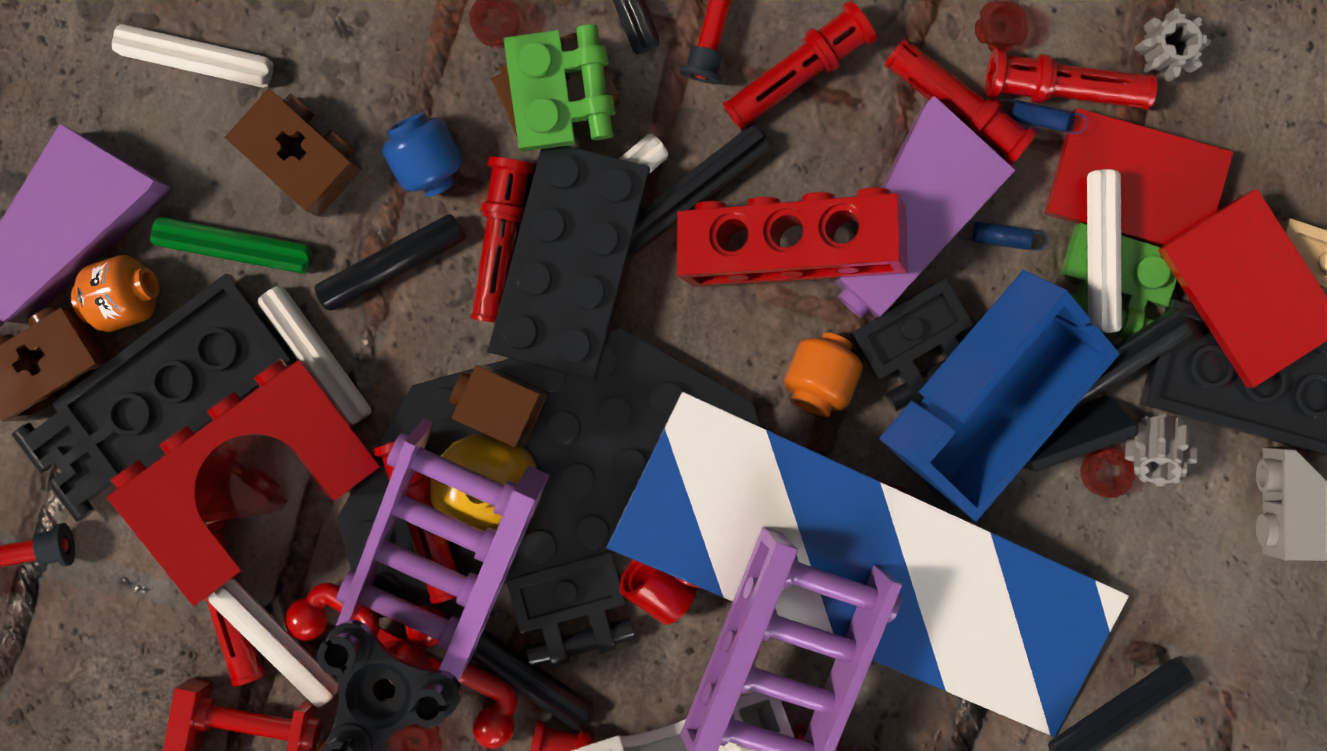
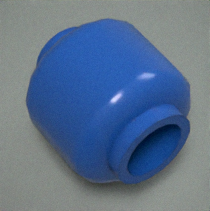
[382,112,463,197]

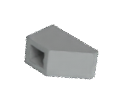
[1256,447,1327,561]

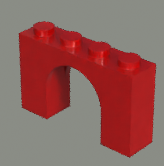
[106,358,380,607]

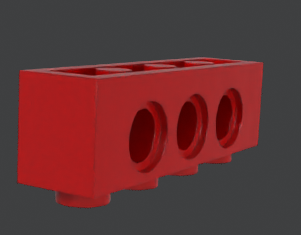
[677,187,908,287]

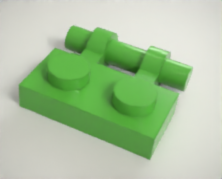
[503,24,616,152]
[1059,223,1177,339]

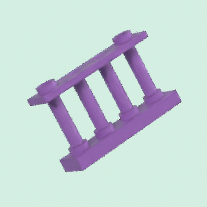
[336,418,549,681]
[680,527,902,751]

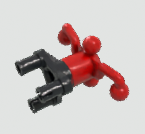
[284,582,518,751]

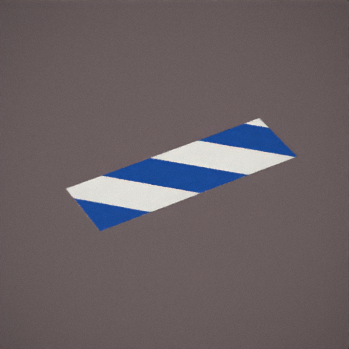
[606,392,1129,737]

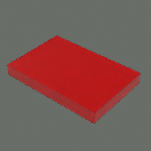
[1044,108,1234,247]
[1158,188,1327,388]

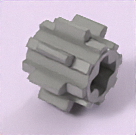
[1135,8,1211,82]
[1125,413,1197,487]

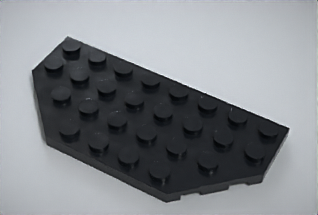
[337,328,760,618]

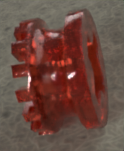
[469,0,520,48]
[1080,448,1136,498]

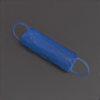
[1001,99,1088,134]
[958,221,1048,250]

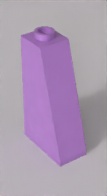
[834,96,1015,319]
[0,124,172,327]

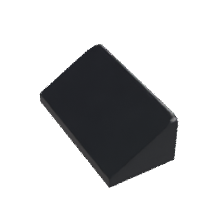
[1023,396,1138,472]

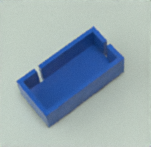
[879,269,1120,522]

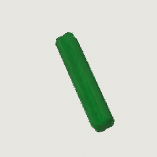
[150,217,312,274]

